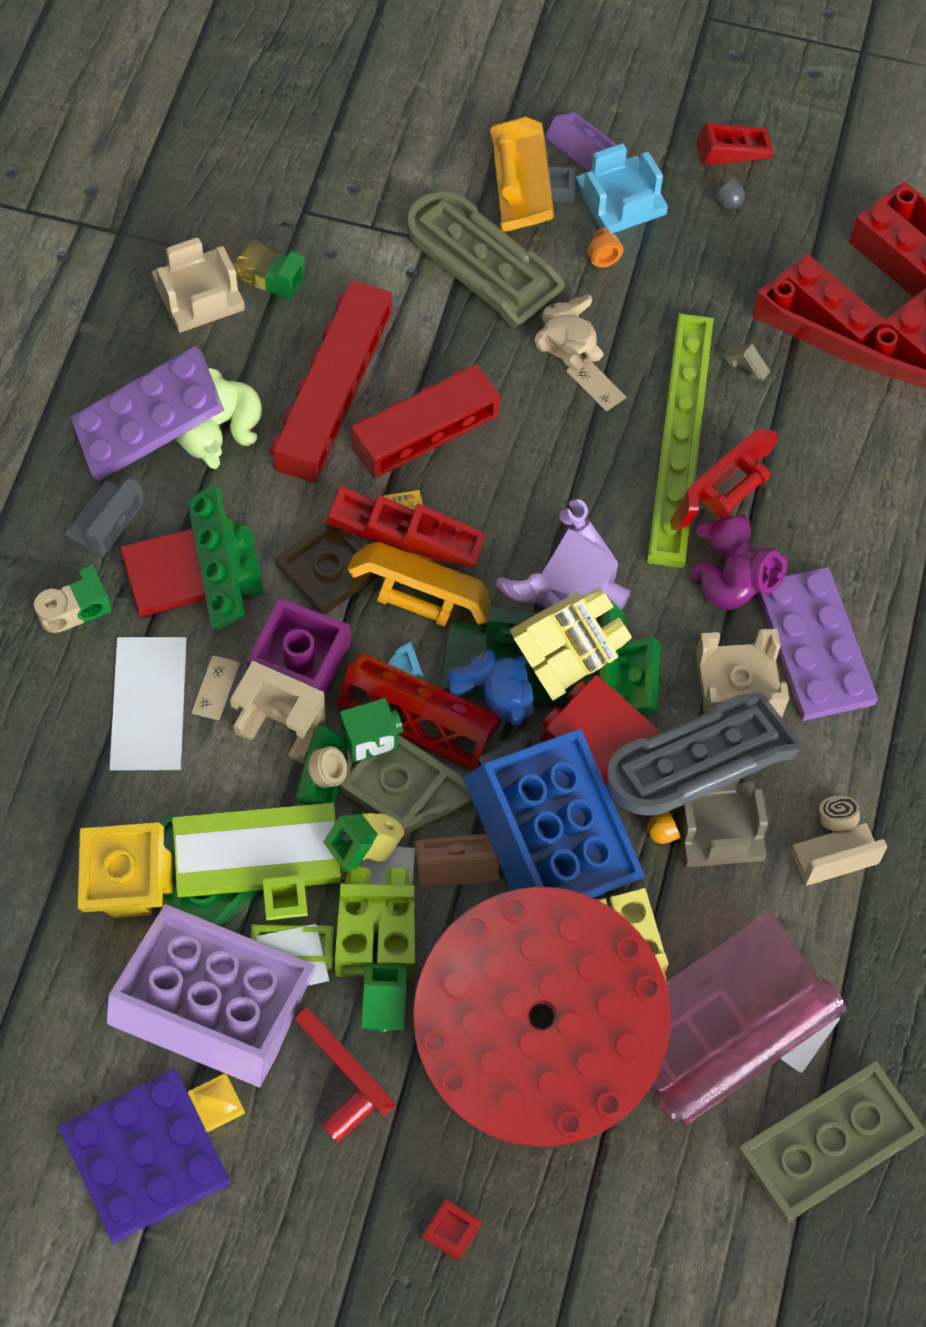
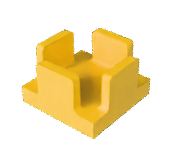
[78,822,174,918]

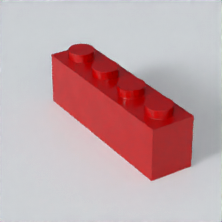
[351,364,500,479]

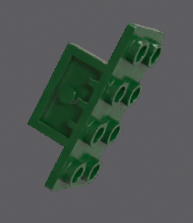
[442,607,599,707]

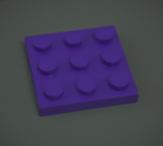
[58,1069,231,1244]

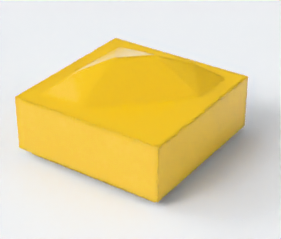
[187,1073,245,1132]

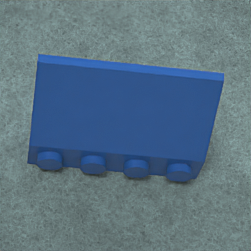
[463,729,645,898]

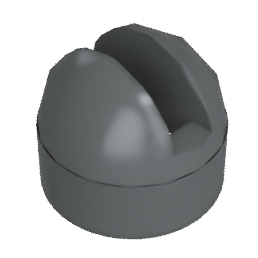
[715,179,745,210]

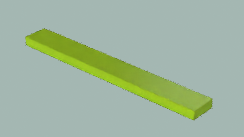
[647,313,714,568]

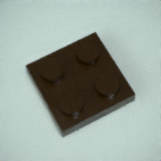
[275,523,380,615]

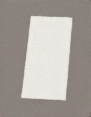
[110,637,186,770]

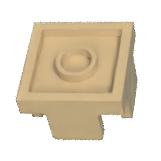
[151,238,245,333]

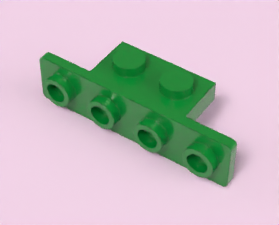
[188,484,264,631]
[600,600,661,715]

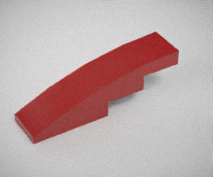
[325,485,486,568]

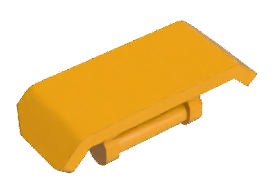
[490,117,554,232]
[348,542,492,627]

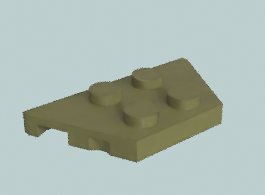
[340,735,473,835]

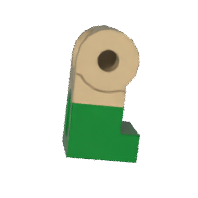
[34,565,112,633]

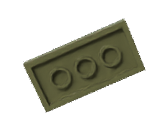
[737,1061,926,1224]

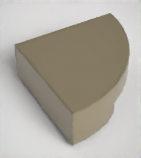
[722,344,770,380]

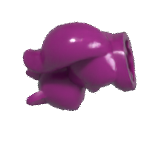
[691,515,787,610]

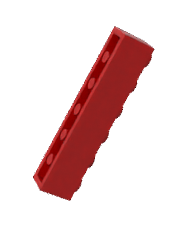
[270,280,392,483]

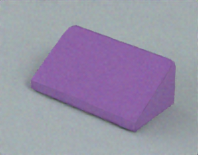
[546,112,617,172]

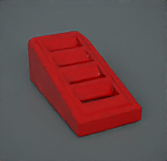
[696,123,774,165]

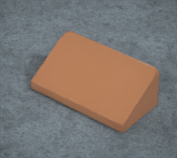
[415,834,499,888]

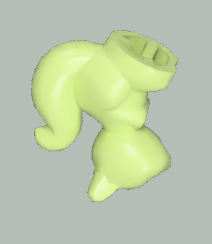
[176,368,262,469]

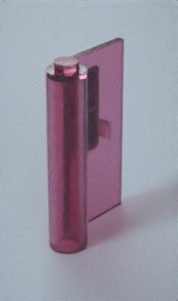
[652,909,847,1127]

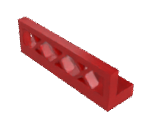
[336,653,501,770]

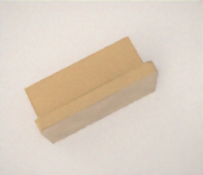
[791,823,887,886]

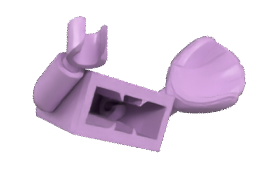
[496,499,631,610]

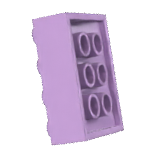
[107,904,315,1087]

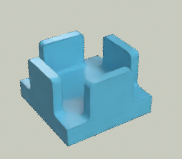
[575,144,668,234]

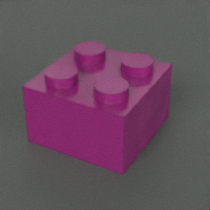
[246,598,351,700]

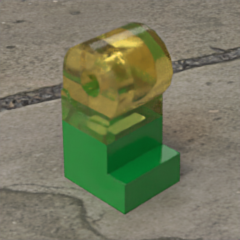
[233,241,305,301]

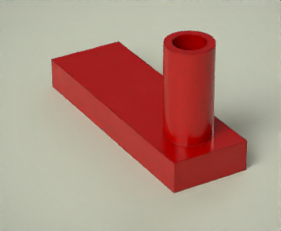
[294,1007,396,1143]

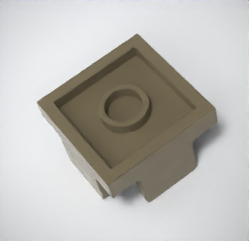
[676,780,768,868]

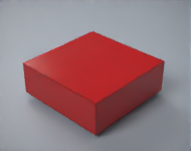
[422,1198,482,1262]

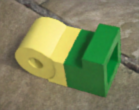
[323,813,404,871]

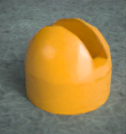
[647,811,680,844]

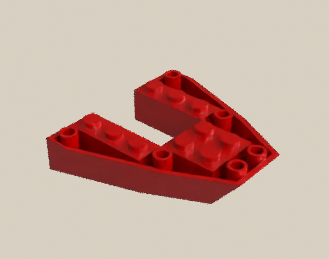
[752,181,926,389]

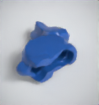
[447,651,534,726]

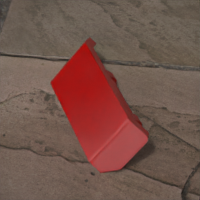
[670,429,777,531]

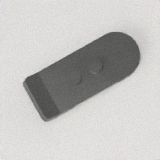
[607,693,802,815]

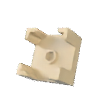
[696,629,789,718]
[230,661,326,765]

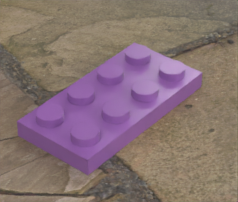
[71,346,225,481]
[757,567,878,721]

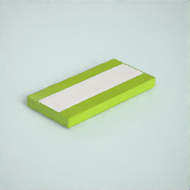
[172,803,341,898]

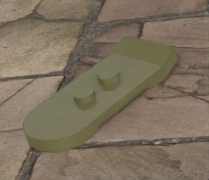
[408,191,565,328]

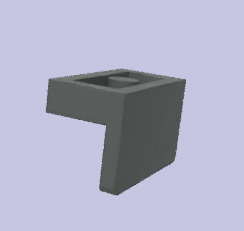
[65,477,144,558]

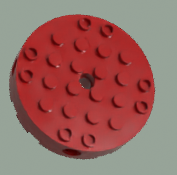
[414,887,671,1147]

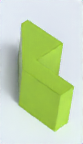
[262,874,308,920]

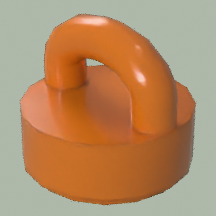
[587,227,624,268]

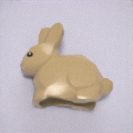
[534,294,604,371]

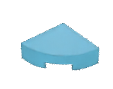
[388,642,423,680]

